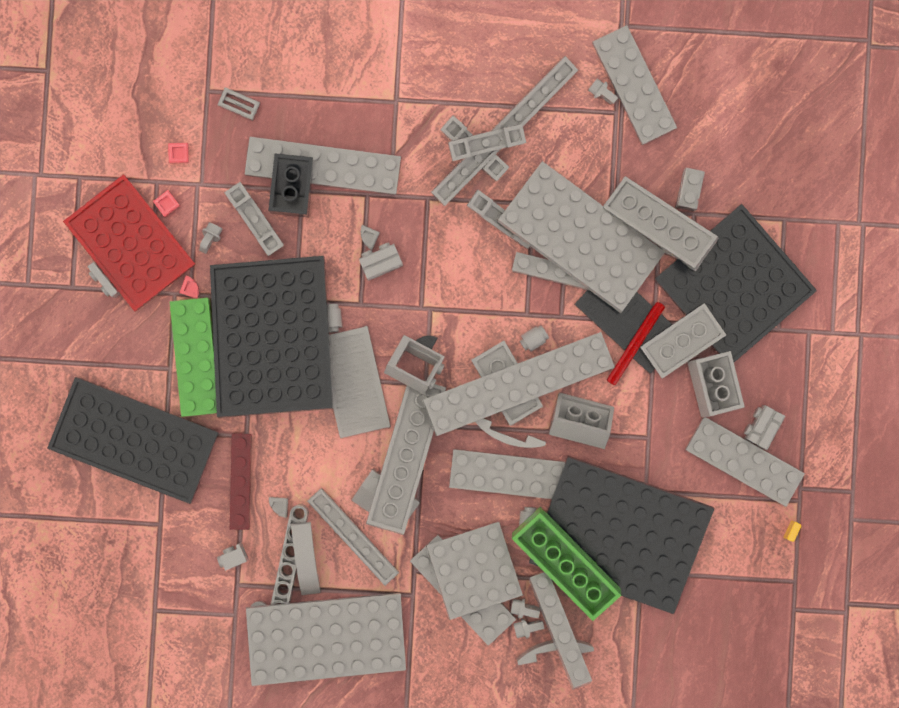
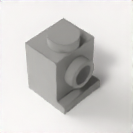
[217,542,249,571]

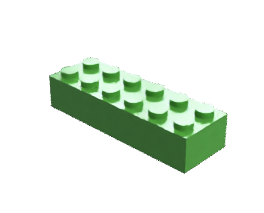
[170,298,217,417]
[512,507,621,621]

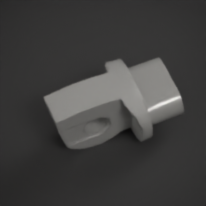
[588,78,618,104]
[199,222,223,254]
[511,599,540,619]
[514,619,545,639]

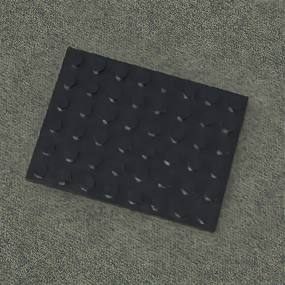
[210,256,333,418]
[529,456,714,614]

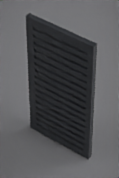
[574,290,672,374]

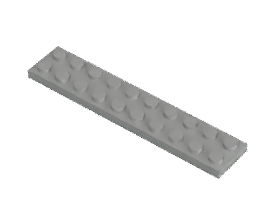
[423,332,615,436]

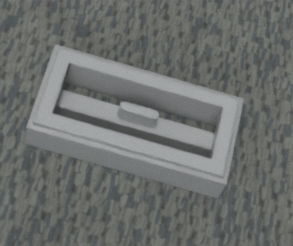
[217,87,261,121]

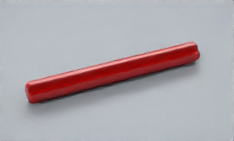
[607,302,665,385]

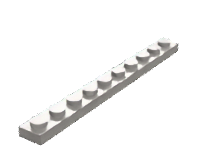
[431,56,578,206]

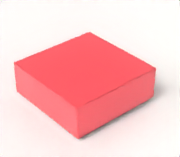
[168,143,189,163]
[153,190,180,217]

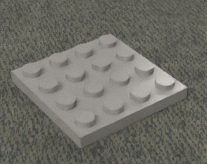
[426,522,523,620]

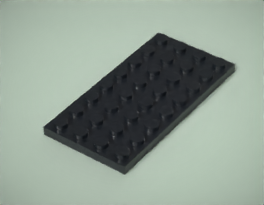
[47,377,219,504]

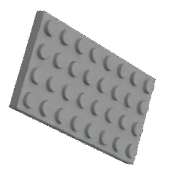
[497,161,665,313]
[246,593,406,686]

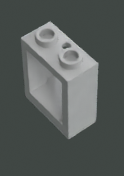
[384,335,445,395]

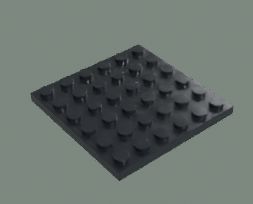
[654,204,817,362]

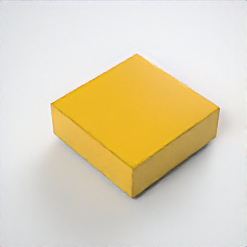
[783,520,801,542]

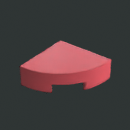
[180,275,200,299]

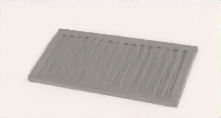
[329,326,391,438]

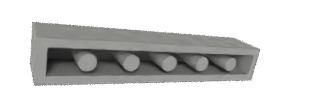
[529,572,592,690]

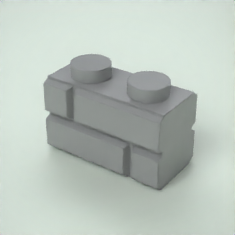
[675,168,705,211]
[359,242,403,281]
[744,405,785,450]

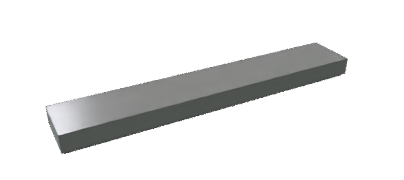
[307,488,399,585]

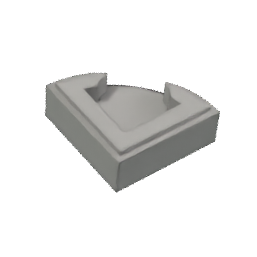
[361,225,380,250]
[269,497,289,518]

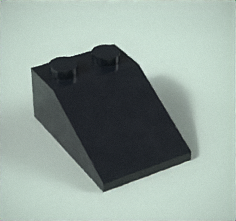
[268,153,313,218]

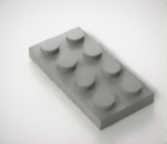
[640,303,726,379]
[471,341,543,426]

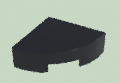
[416,336,438,349]

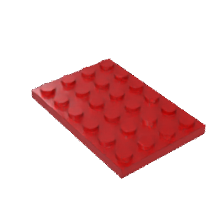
[63,174,196,312]

